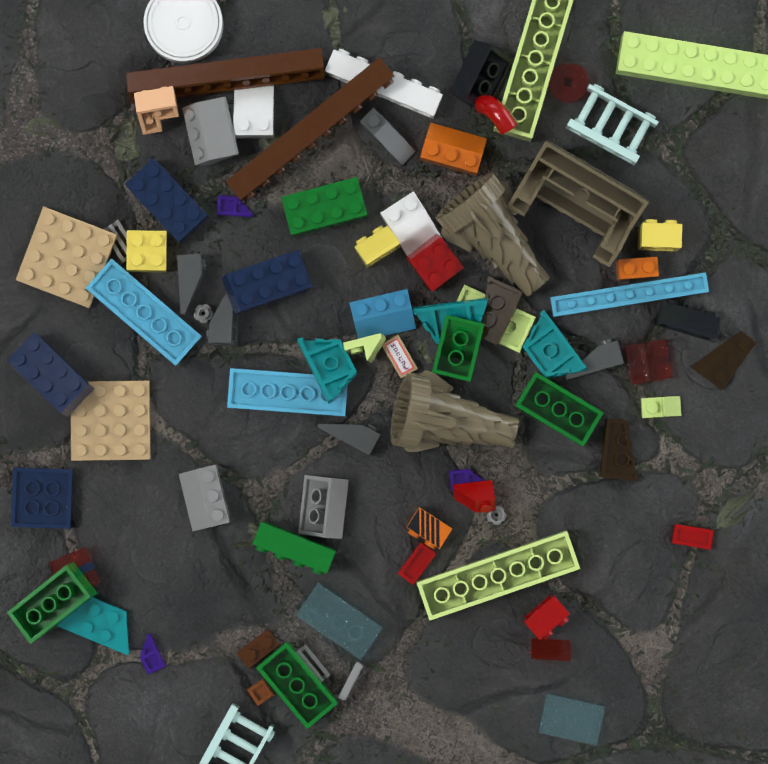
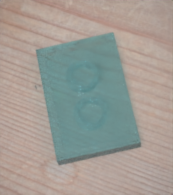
[538,694,605,746]

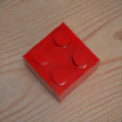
[405,234,464,292]
[522,594,570,640]

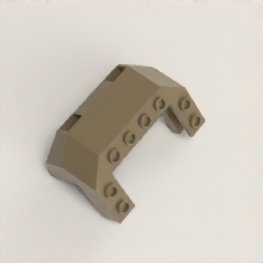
[507,140,649,267]

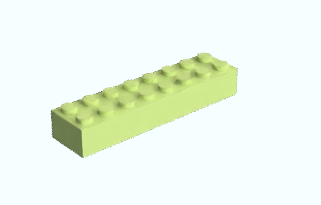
[493,0,573,142]
[615,31,768,99]
[416,531,580,621]

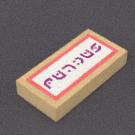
[382,335,418,378]

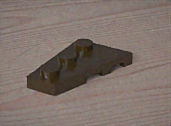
[481,276,524,346]
[690,331,757,390]
[599,418,639,481]

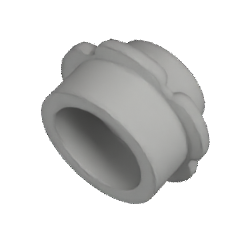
[194,304,213,323]
[487,505,506,525]

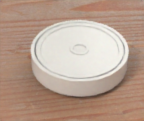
[144,0,223,64]

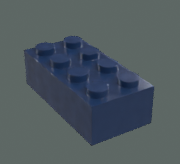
[124,158,209,244]
[222,250,313,315]
[7,332,95,417]

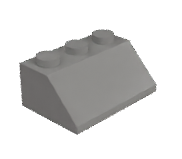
[182,97,239,165]
[179,465,231,531]
[298,475,349,539]

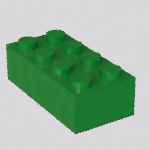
[281,177,368,237]
[514,372,603,447]
[253,521,336,576]
[7,562,98,644]
[256,640,339,729]

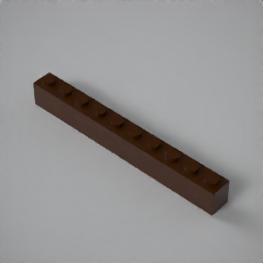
[126,48,325,104]
[226,57,395,200]

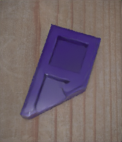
[217,195,253,218]
[449,468,484,490]
[140,633,166,675]

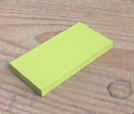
[457,284,536,353]

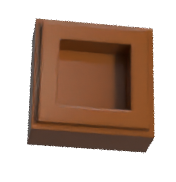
[247,678,275,706]

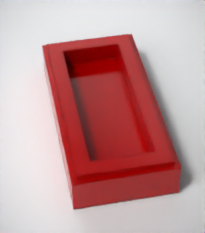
[671,524,714,550]
[397,542,437,585]

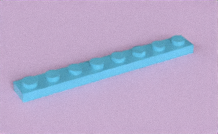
[550,272,709,317]

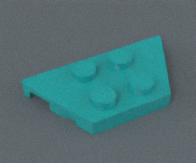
[412,298,488,344]
[523,310,588,379]
[297,338,357,404]
[58,597,130,655]

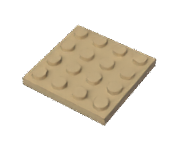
[16,206,117,308]
[71,381,151,461]

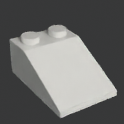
[233,85,274,138]
[380,191,443,256]

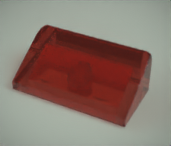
[530,638,571,661]

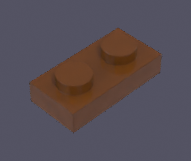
[237,629,280,669]

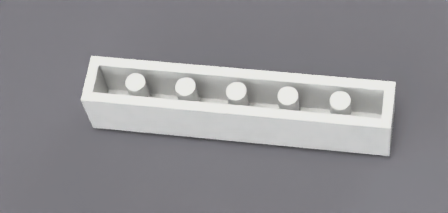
[325,49,443,119]

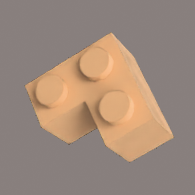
[134,86,179,135]

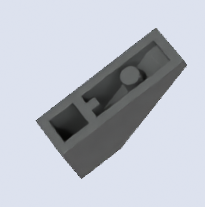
[360,108,416,166]
[177,254,207,316]
[206,292,239,346]
[564,338,624,380]
[317,424,380,455]

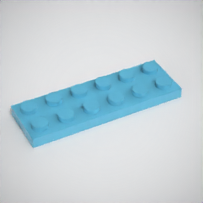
[86,259,201,366]
[227,368,348,416]

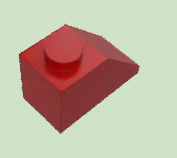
[453,480,496,513]

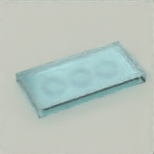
[296,583,383,660]

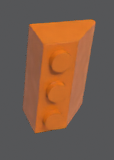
[420,123,487,176]

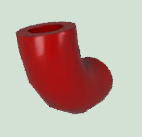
[475,95,517,134]

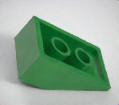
[432,315,484,382]

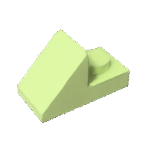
[343,333,386,363]
[640,396,681,418]

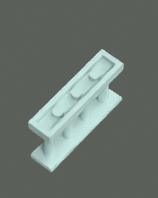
[566,84,659,165]
[199,703,275,764]

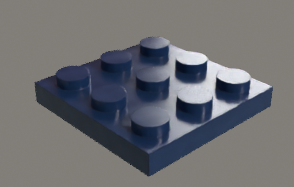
[11,468,73,529]

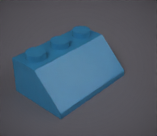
[349,289,416,339]

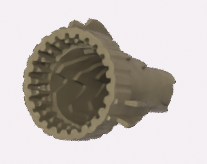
[435,172,550,296]
[390,370,519,452]

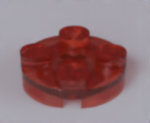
[549,63,588,103]

